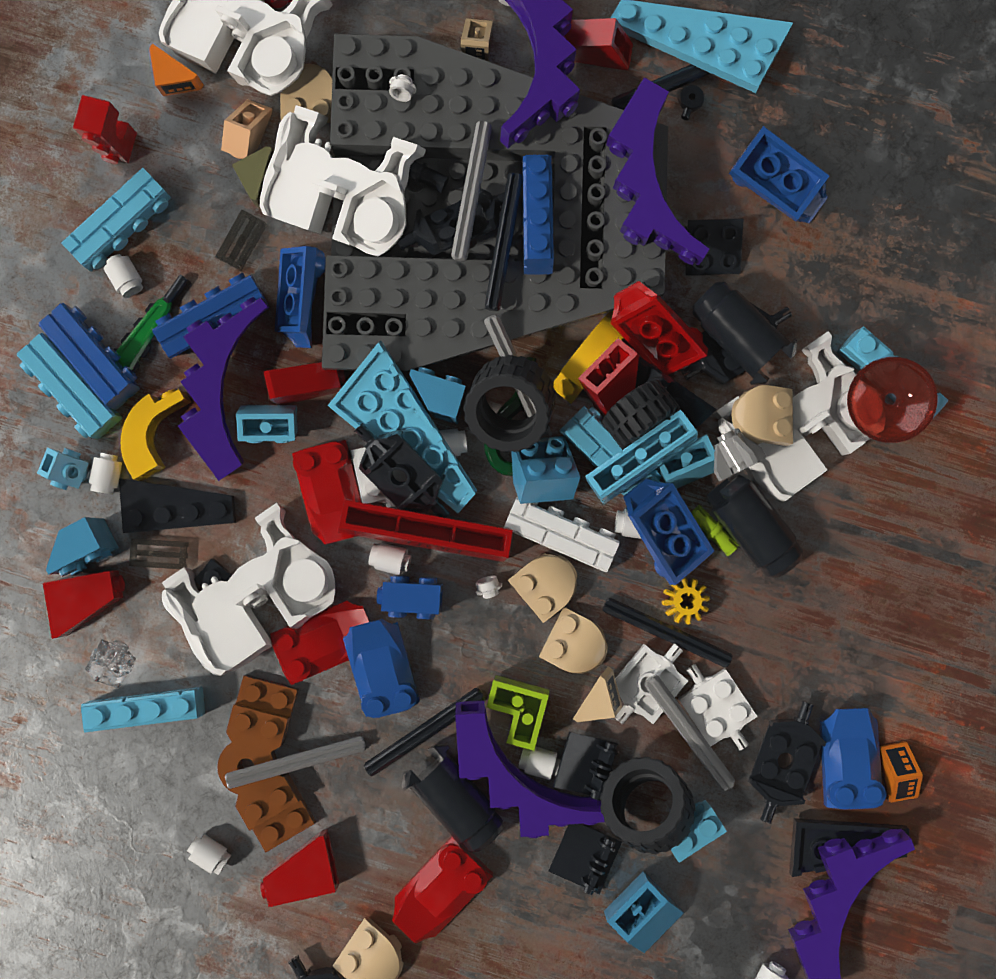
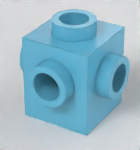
[37,447,89,490]

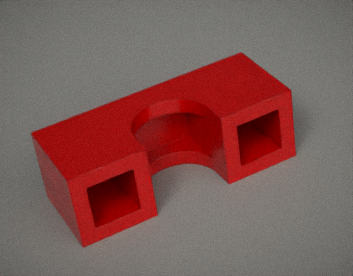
[73,95,137,165]

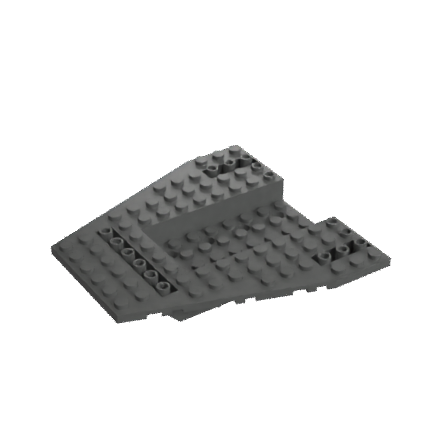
[322,34,668,372]

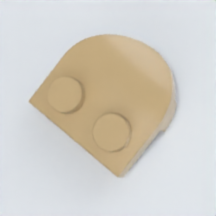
[280,64,332,123]
[731,385,793,446]
[508,553,578,623]
[539,607,608,674]
[333,917,404,979]

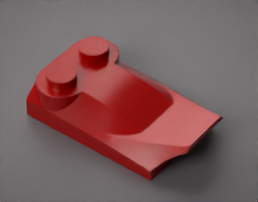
[610,281,708,375]
[292,440,362,544]
[270,600,370,685]
[392,835,493,943]

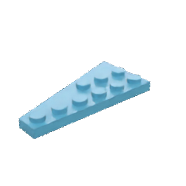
[611,0,793,93]
[327,340,477,513]

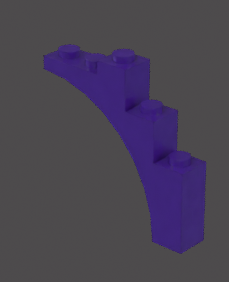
[500,0,580,149]
[606,77,709,266]
[178,296,270,481]
[455,701,605,838]
[788,829,915,979]

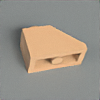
[221,99,272,159]

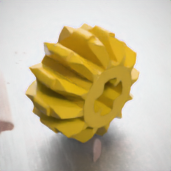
[661,577,710,625]

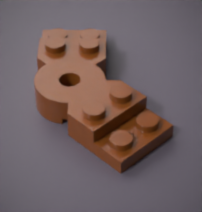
[217,675,316,853]

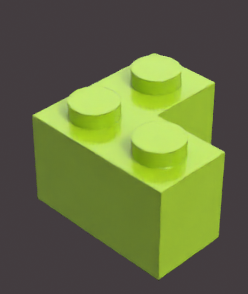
[486,675,550,751]

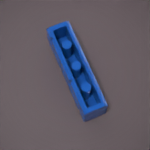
[522,155,554,275]
[152,272,268,359]
[39,303,140,410]

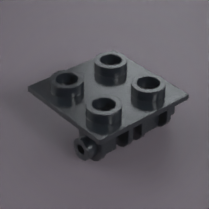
[685,218,744,275]
[553,731,618,801]
[548,824,622,895]

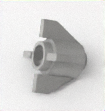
[714,430,767,481]

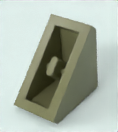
[232,146,274,208]

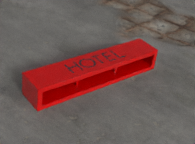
[338,500,513,562]

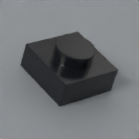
[194,559,233,587]

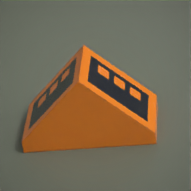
[149,43,204,96]
[879,741,923,803]

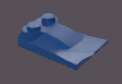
[729,126,829,223]
[274,246,326,348]
[623,478,714,585]
[343,619,420,718]
[820,708,886,809]

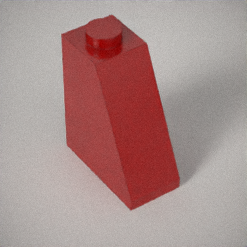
[563,18,633,70]
[578,338,639,416]
[263,362,347,405]
[43,570,125,639]
[260,829,339,908]

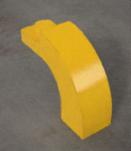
[553,310,624,404]
[120,389,191,481]

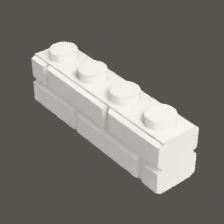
[504,497,620,573]

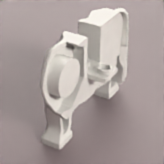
[159,0,333,96]
[260,105,426,257]
[713,331,885,502]
[162,503,336,676]

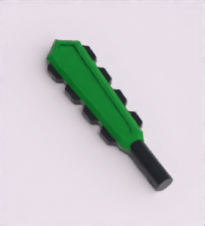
[114,274,189,373]

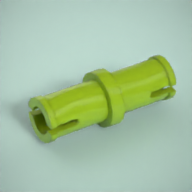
[691,505,738,556]

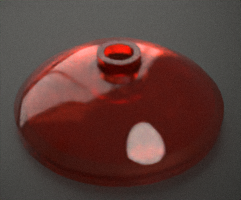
[847,357,938,443]

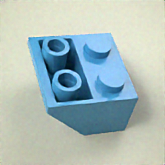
[409,367,467,424]
[511,436,580,504]
[46,517,119,577]
[604,871,684,953]

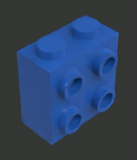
[377,575,443,619]

